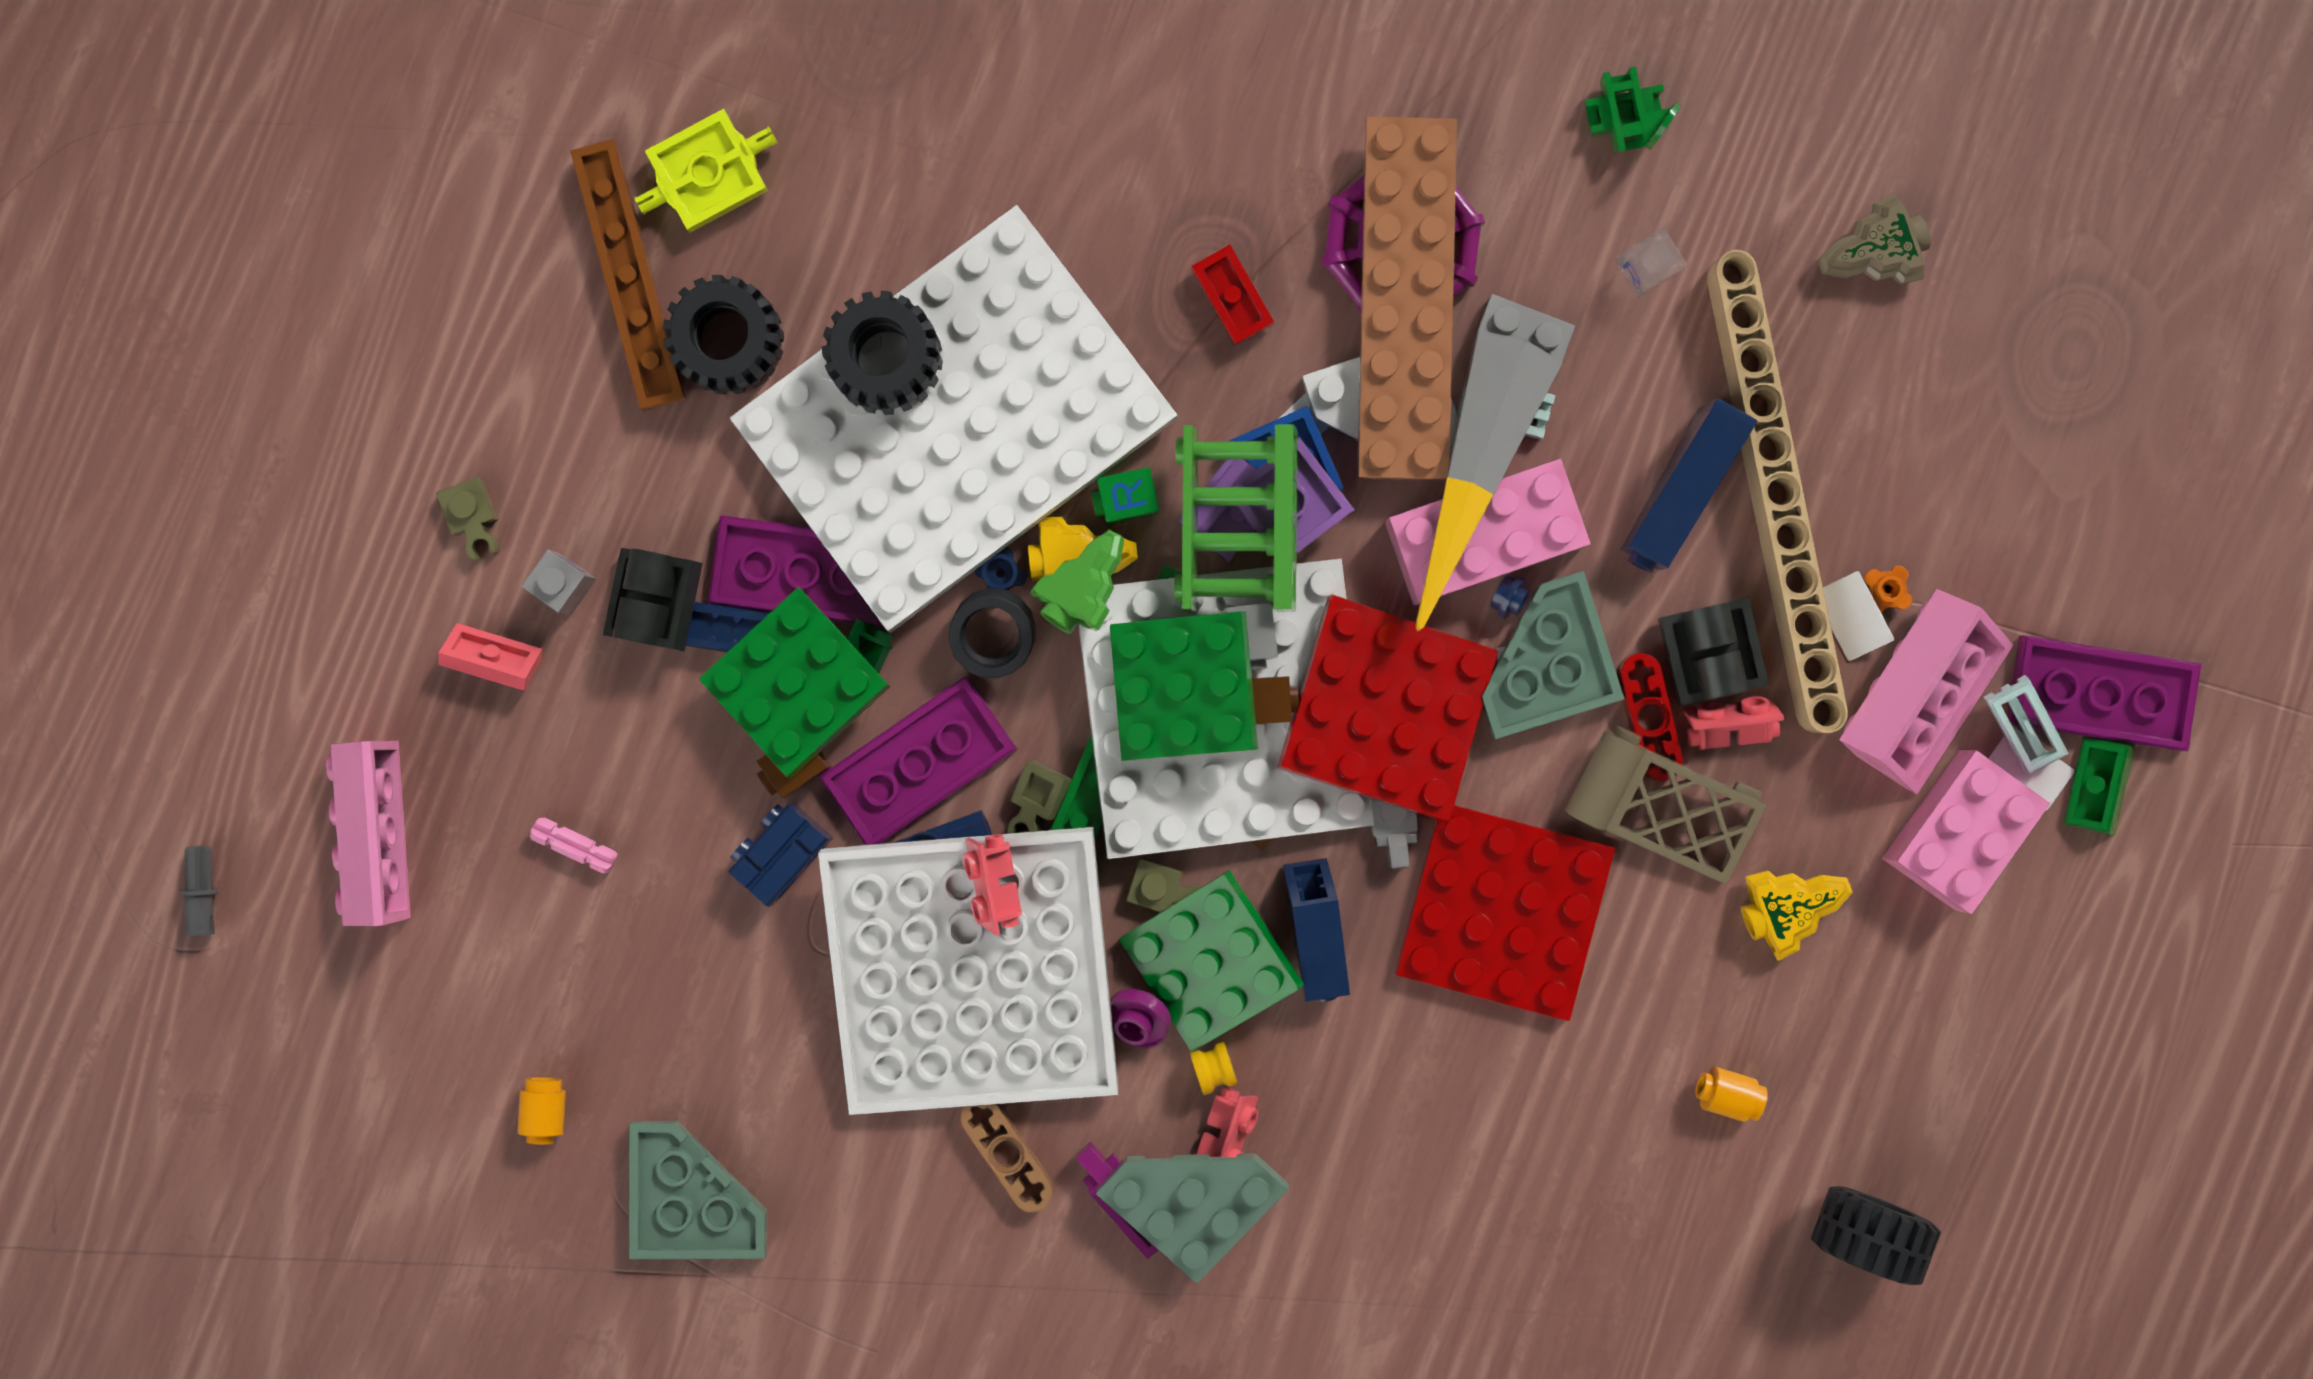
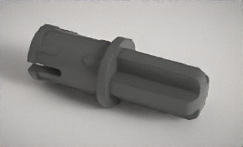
[180,845,218,936]

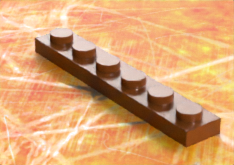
[570,139,687,412]

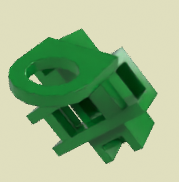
[1584,66,1681,153]

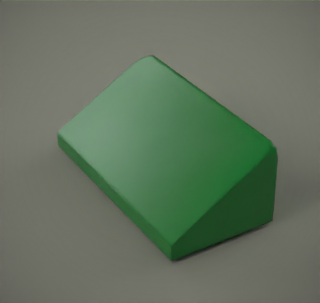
[2063,737,2134,836]

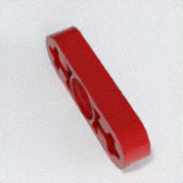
[1617,653,1683,781]

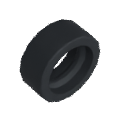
[949,588,1036,678]

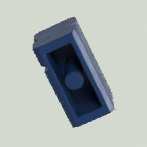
[728,803,833,907]

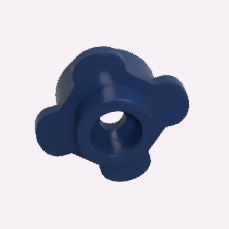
[974,547,1027,591]

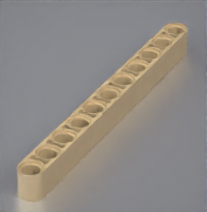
[1707,250,1848,733]

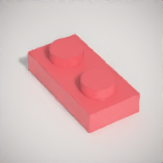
[438,623,542,691]

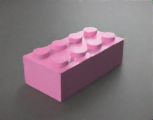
[1385,459,1591,606]

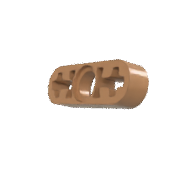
[961,1104,1053,1212]

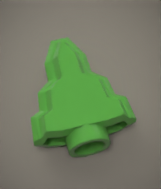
[1030,530,1124,634]

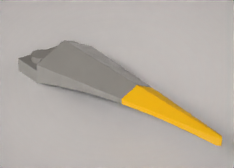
[1415,294,1575,632]

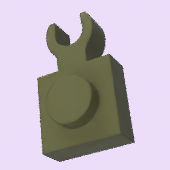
[436,477,500,561]
[1007,760,1072,834]
[1126,857,1202,912]

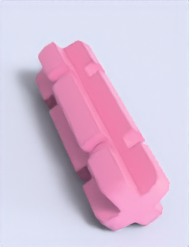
[530,818,617,873]

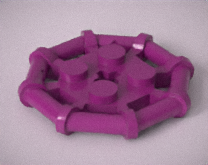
[1321,176,1485,314]

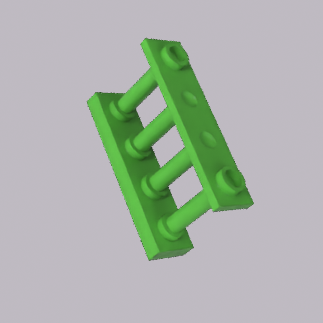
[1174,424,1298,612]

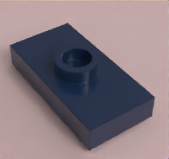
[686,602,768,653]

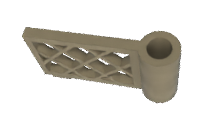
[1565,726,1767,884]

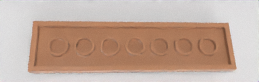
[1357,116,1457,481]

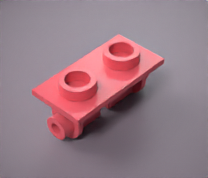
[1683,696,1784,750]
[963,834,1022,935]
[1197,1086,1259,1157]

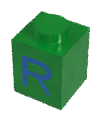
[1091,467,1159,526]

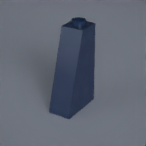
[1621,398,1758,573]

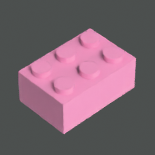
[1882,750,2051,914]

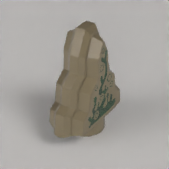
[1817,194,1931,285]

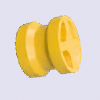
[1190,1041,1238,1096]

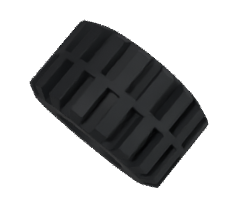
[663,275,784,395]
[822,291,943,415]
[1811,1186,1941,1285]

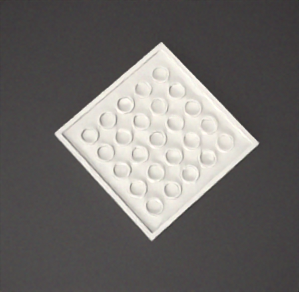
[1078,559,1374,859]
[818,827,1119,1115]

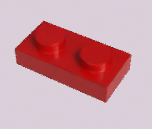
[1191,244,1274,346]

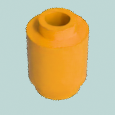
[1695,1066,1768,1122]
[517,1077,566,1145]

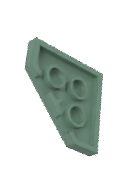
[1482,571,1624,740]
[629,1121,767,1259]
[1096,1153,1289,1284]

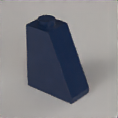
[1283,858,1350,1002]

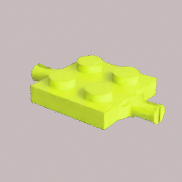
[635,109,778,233]

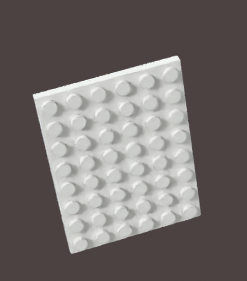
[730,205,1178,633]

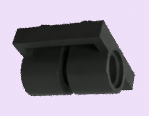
[603,548,703,652]
[1658,597,1769,705]

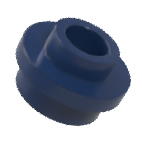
[1490,575,1529,619]

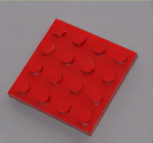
[1277,594,1498,822]
[1394,805,1615,1022]

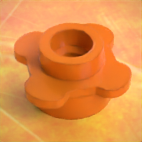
[1864,566,1912,612]

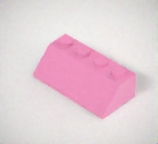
[1839,589,2013,794]
[326,740,411,926]

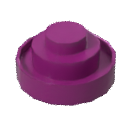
[1110,989,1171,1049]

